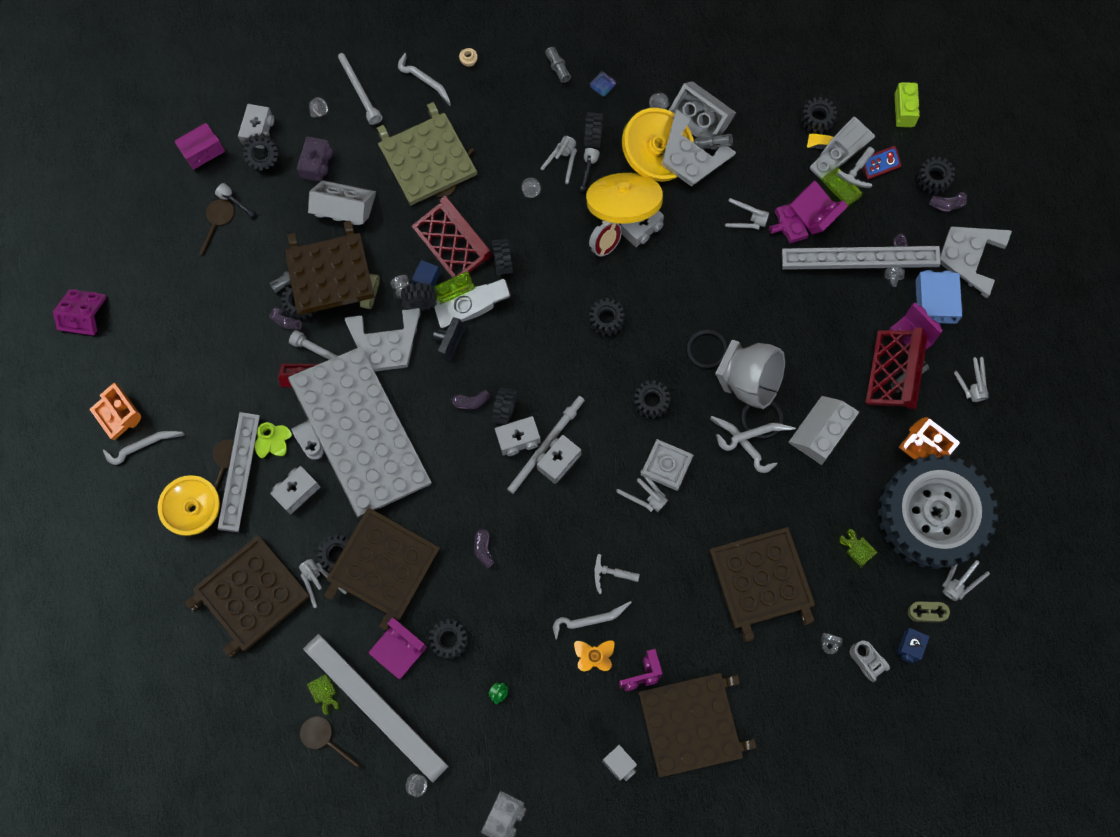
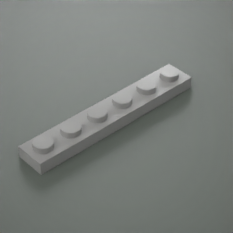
[218,412,260,533]

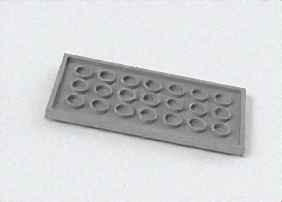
[288,347,431,518]

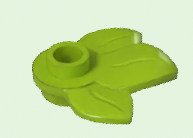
[255,422,292,458]

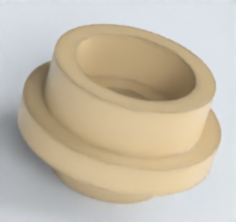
[459,48,477,66]

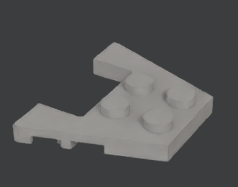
[661,110,736,186]
[940,227,1012,298]
[345,308,421,371]

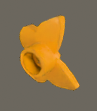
[574,641,614,671]

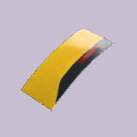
[807,134,834,149]

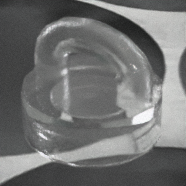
[649,93,669,109]
[309,97,328,118]
[521,178,541,198]
[885,267,905,287]
[821,633,843,654]
[406,773,427,797]

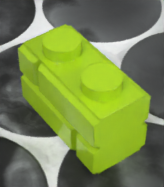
[894,83,920,127]

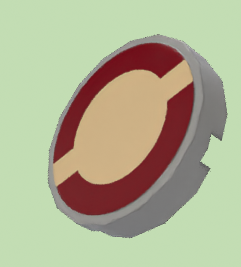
[589,220,622,256]

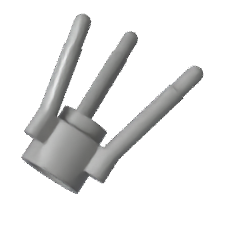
[541,136,577,184]
[725,198,769,230]
[954,357,988,402]
[617,470,668,512]
[299,559,347,608]
[942,560,990,601]

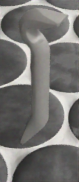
[398,53,451,106]
[710,416,777,473]
[716,423,796,451]
[103,431,184,465]
[553,601,632,640]

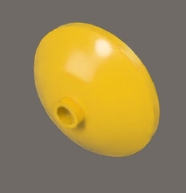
[158,476,220,536]

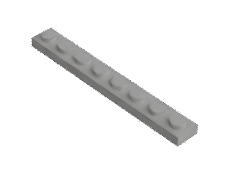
[782,246,941,269]

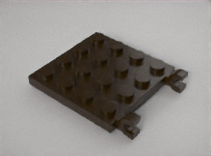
[285,221,375,315]
[324,507,440,631]
[709,527,815,643]
[184,535,310,658]
[639,673,757,778]

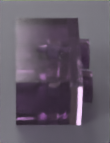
[296,136,333,182]

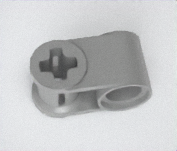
[291,420,324,460]
[850,641,890,682]

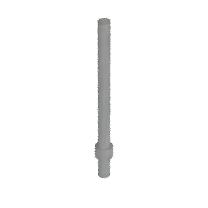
[507,396,585,494]

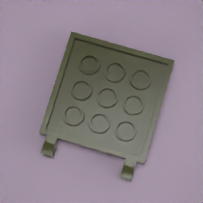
[377,102,477,206]

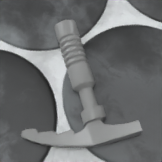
[837,147,875,188]
[595,554,640,594]

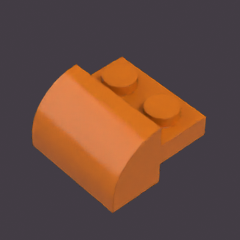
[90,382,141,440]
[899,417,960,460]

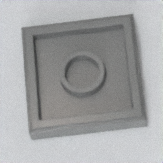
[641,439,693,491]

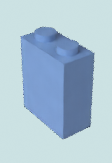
[916,270,962,324]

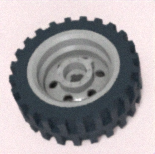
[878,454,998,569]

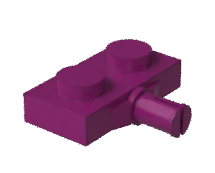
[769,204,808,244]

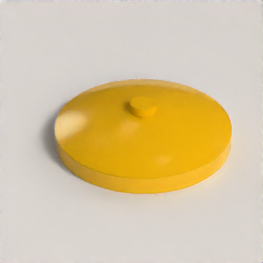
[622,108,694,182]
[586,173,663,224]

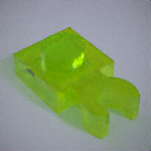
[839,529,877,567]
[307,674,339,715]

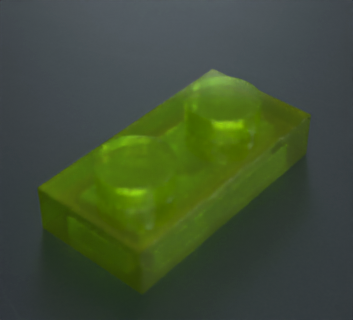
[822,167,862,206]
[434,271,475,305]

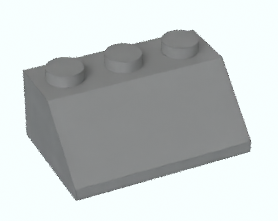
[669,81,736,138]
[308,180,376,225]
[788,396,859,465]

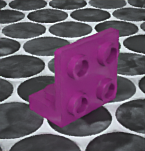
[175,123,225,170]
[789,181,848,234]
[53,289,106,335]
[889,303,943,351]
[369,618,427,679]
[619,649,662,691]

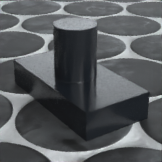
[433,317,466,361]

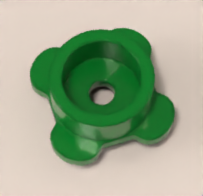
[489,682,508,704]

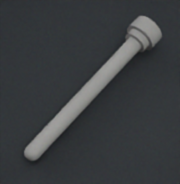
[338,53,382,125]
[289,330,337,360]

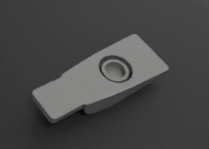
[810,117,875,180]
[434,279,510,328]

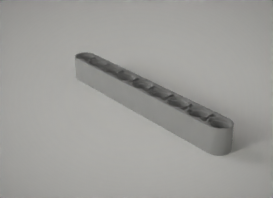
[303,634,449,782]

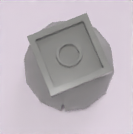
[715,340,785,409]

